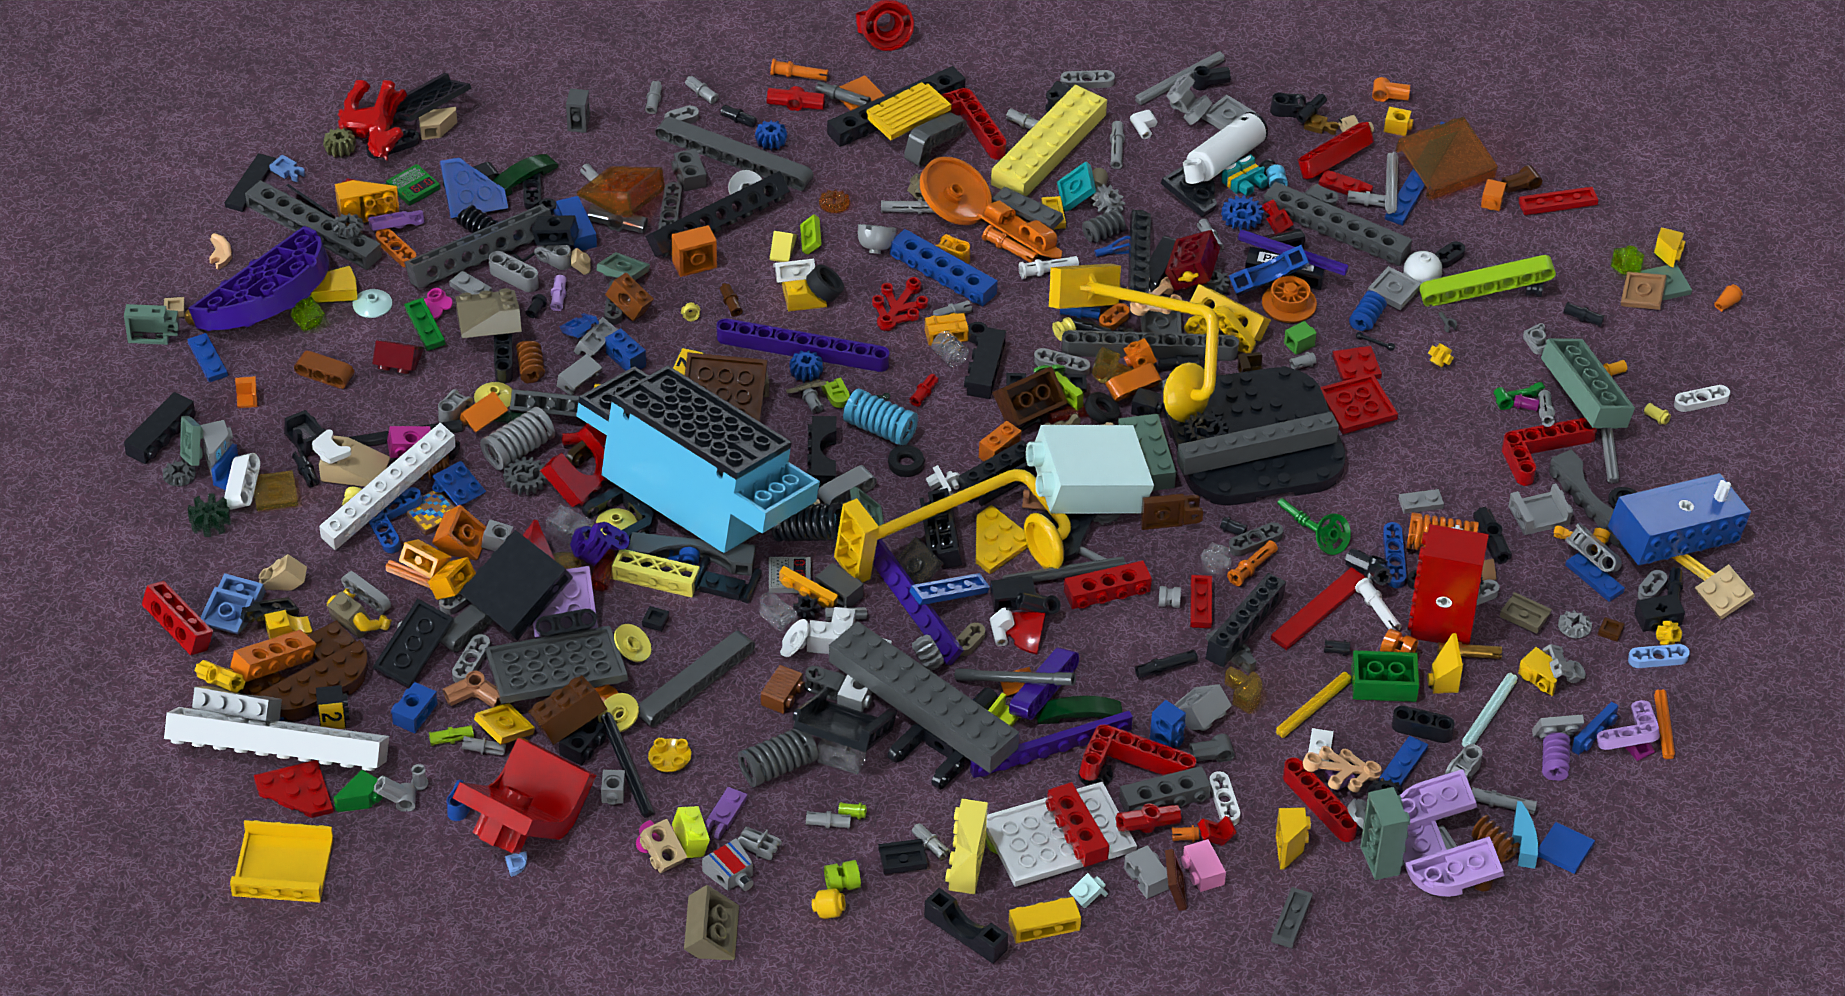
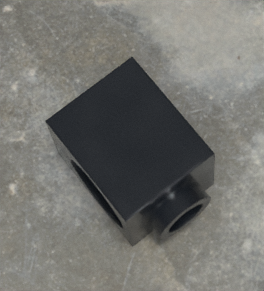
[1131,388,1163,416]

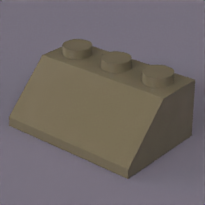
[684,885,739,960]

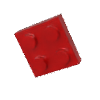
[1332,346,1382,381]

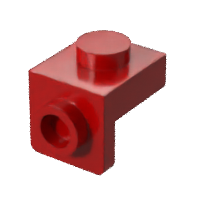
[1197,816,1236,846]

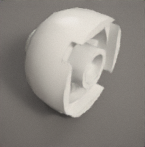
[1403,251,1442,283]

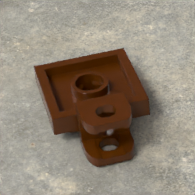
[1140,494,1203,530]

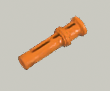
[770,58,828,82]
[982,225,1039,263]
[1227,540,1278,587]

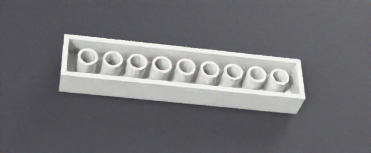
[164,707,389,771]

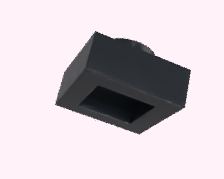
[642,606,670,632]

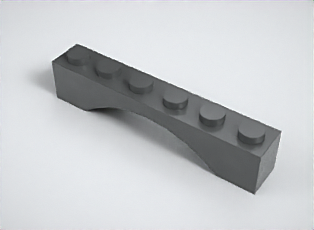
[1549,449,1624,550]
[628,532,756,576]

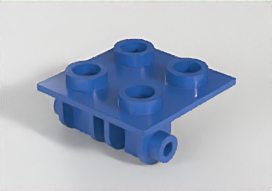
[432,461,486,506]

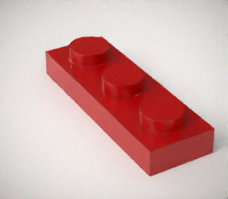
[1190,575,1212,628]

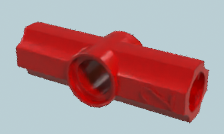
[767,86,825,111]
[1115,804,1182,833]

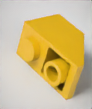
[1654,227,1686,267]
[1518,647,1557,696]

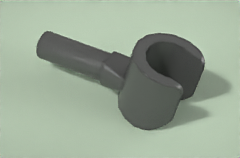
[1438,311,1457,332]

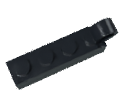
[964,322,1006,399]

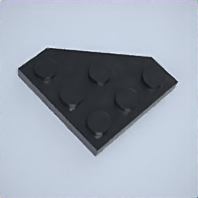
[1160,166,1217,217]
[1040,511,1098,563]

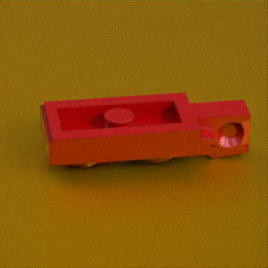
[1319,170,1373,195]

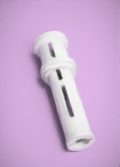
[1019,256,1079,279]
[1355,578,1402,631]

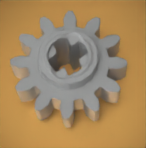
[1091,184,1125,213]

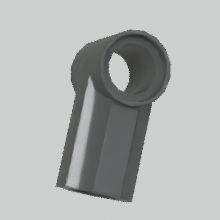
[1189,734,1235,762]

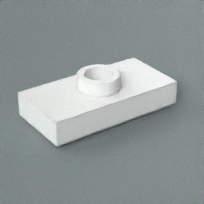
[1308,728,1333,762]

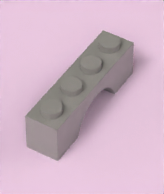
[192,686,282,722]

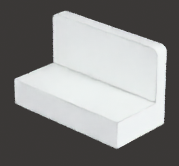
[773,259,815,283]

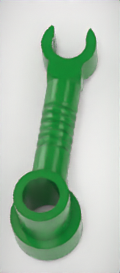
[1493,382,1546,410]

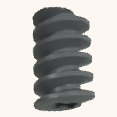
[1082,209,1126,243]

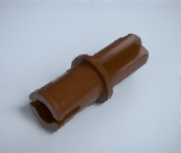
[720,283,743,317]

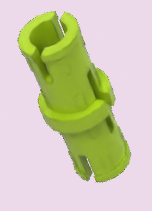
[429,725,474,746]

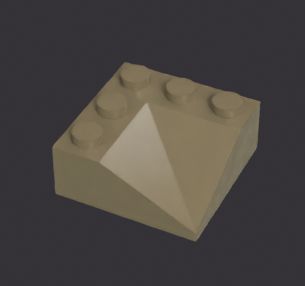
[455,288,522,338]

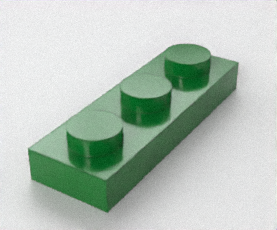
[404,297,445,351]

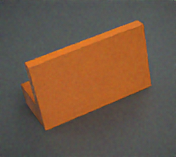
[460,391,508,433]

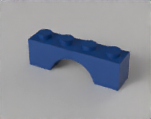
[1229,245,1310,296]

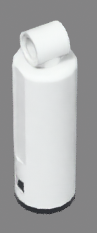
[1183,112,1268,184]

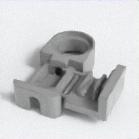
[1543,644,1586,683]

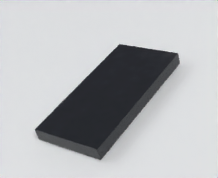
[373,598,454,688]

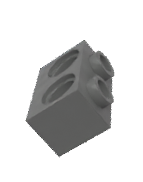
[671,149,707,192]

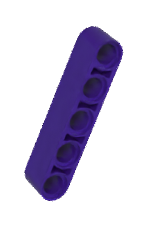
[1009,647,1079,720]

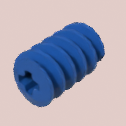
[1349,290,1387,331]

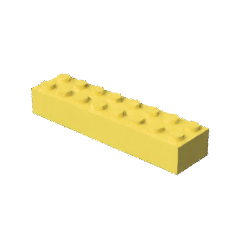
[991,85,1107,197]

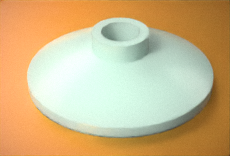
[353,289,392,318]

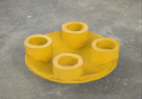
[648,738,691,772]

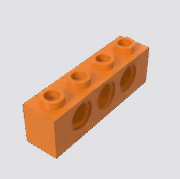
[230,629,316,682]

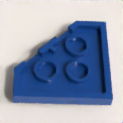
[440,158,508,218]

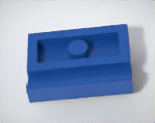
[559,313,599,338]

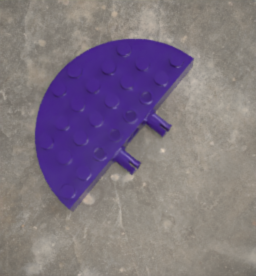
[188,226,330,331]

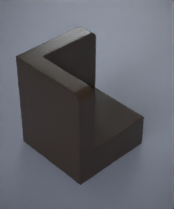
[1237,352,1262,372]

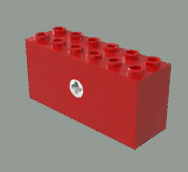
[1408,524,1489,645]

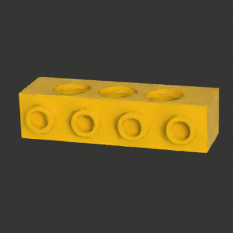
[1190,284,1271,341]

